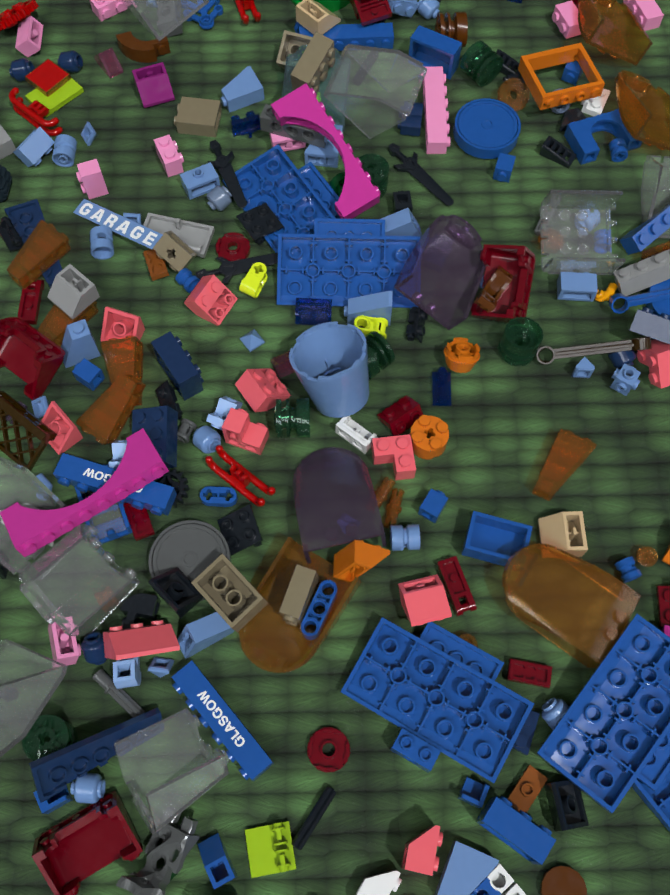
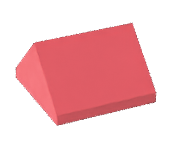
[100,306,145,352]
[41,401,83,455]

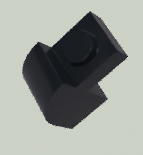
[120,593,161,629]

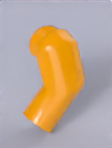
[594,283,618,302]

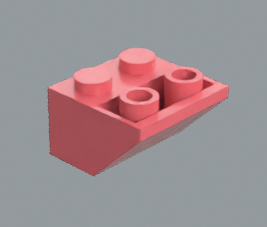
[184,274,238,326]
[235,368,291,412]
[398,574,452,627]
[401,825,443,876]

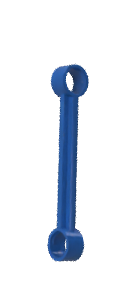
[609,288,670,314]

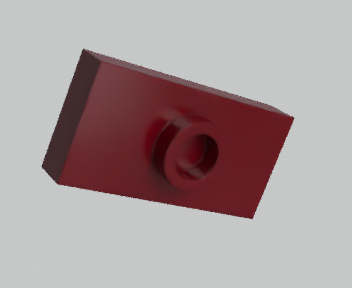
[124,503,155,541]
[507,658,552,689]

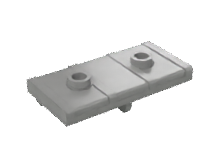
[138,213,215,258]

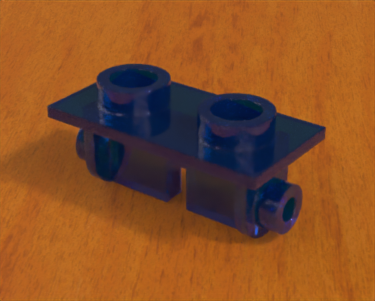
[432,367,451,406]

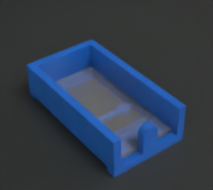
[74,464,133,546]

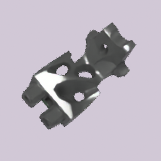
[116,807,200,895]

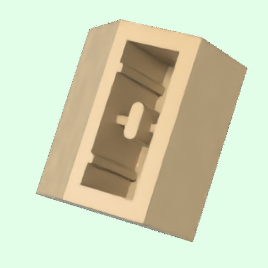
[296,0,341,35]
[538,511,588,558]

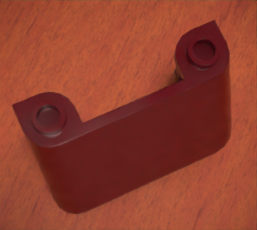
[471,244,536,324]
[0,317,65,400]
[31,791,143,895]

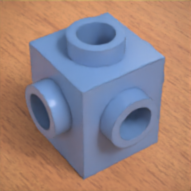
[610,363,641,396]

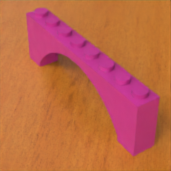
[271,83,381,219]
[0,428,169,557]

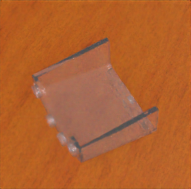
[19,524,140,636]
[114,708,229,835]

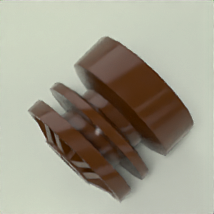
[435,11,468,47]

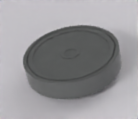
[148,520,232,601]

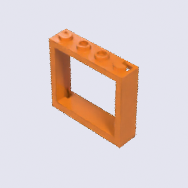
[518,43,605,110]

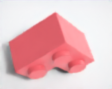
[636,339,670,389]
[222,408,269,455]
[371,434,416,480]

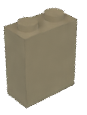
[174,96,222,138]
[279,564,320,627]

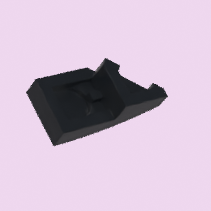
[559,108,587,131]

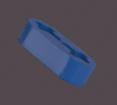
[200,486,238,507]

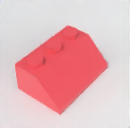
[103,620,180,660]

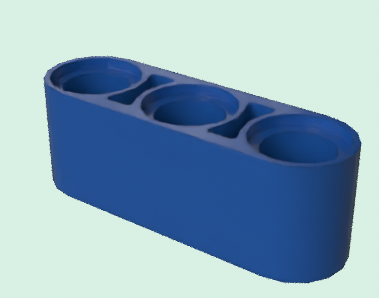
[301,580,338,640]

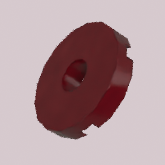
[215,232,250,261]
[307,727,350,773]

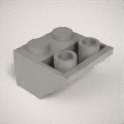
[47,264,100,320]

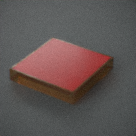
[25,58,71,97]

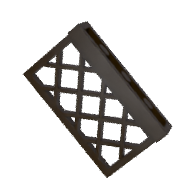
[0,391,57,472]

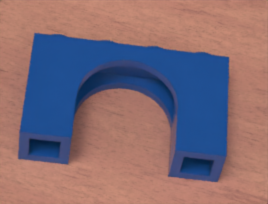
[564,107,645,165]

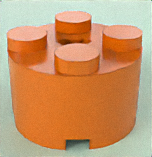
[410,415,449,460]

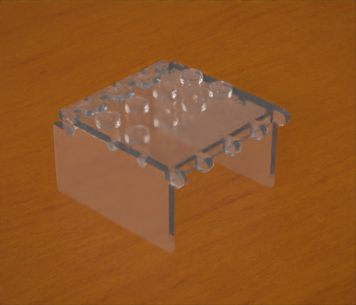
[540,190,625,275]

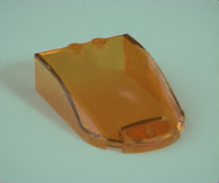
[578,0,653,66]
[615,70,670,150]
[238,537,361,673]
[502,543,641,668]

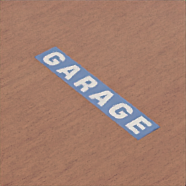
[73,199,163,249]

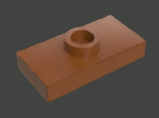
[143,249,169,281]
[507,765,548,813]

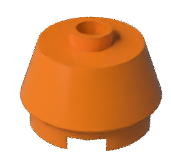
[444,337,480,373]

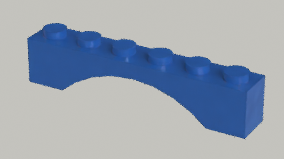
[619,203,670,255]

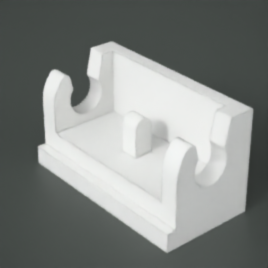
[335,416,378,454]

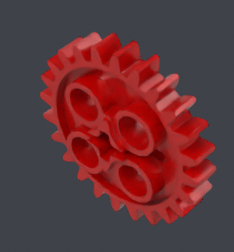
[0,0,39,31]

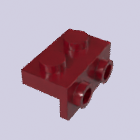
[377,395,423,436]

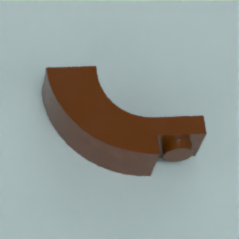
[116,31,171,63]
[474,265,513,313]

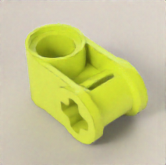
[239,262,268,298]
[354,315,388,341]

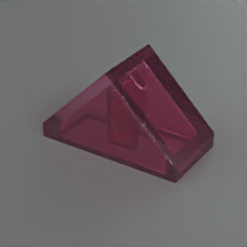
[94,48,124,78]

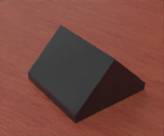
[149,567,204,619]
[544,780,589,831]

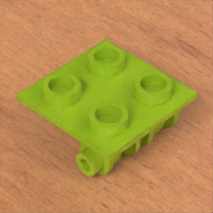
[245,821,296,878]

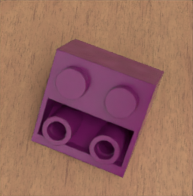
[132,62,175,108]

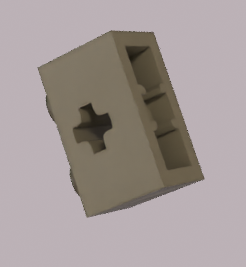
[153,230,198,272]

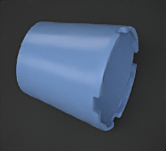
[289,322,369,418]

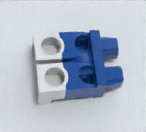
[470,863,526,895]

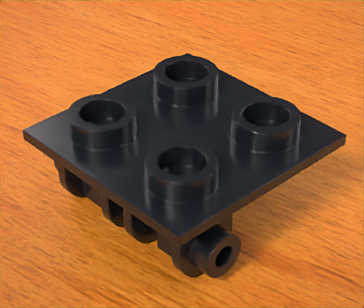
[236,203,284,245]
[218,504,263,556]

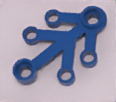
[182,0,223,30]

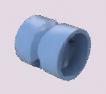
[52,134,77,167]
[90,226,114,260]
[390,524,420,551]

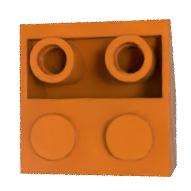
[333,540,390,582]

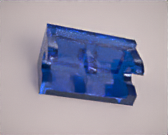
[295,298,332,325]

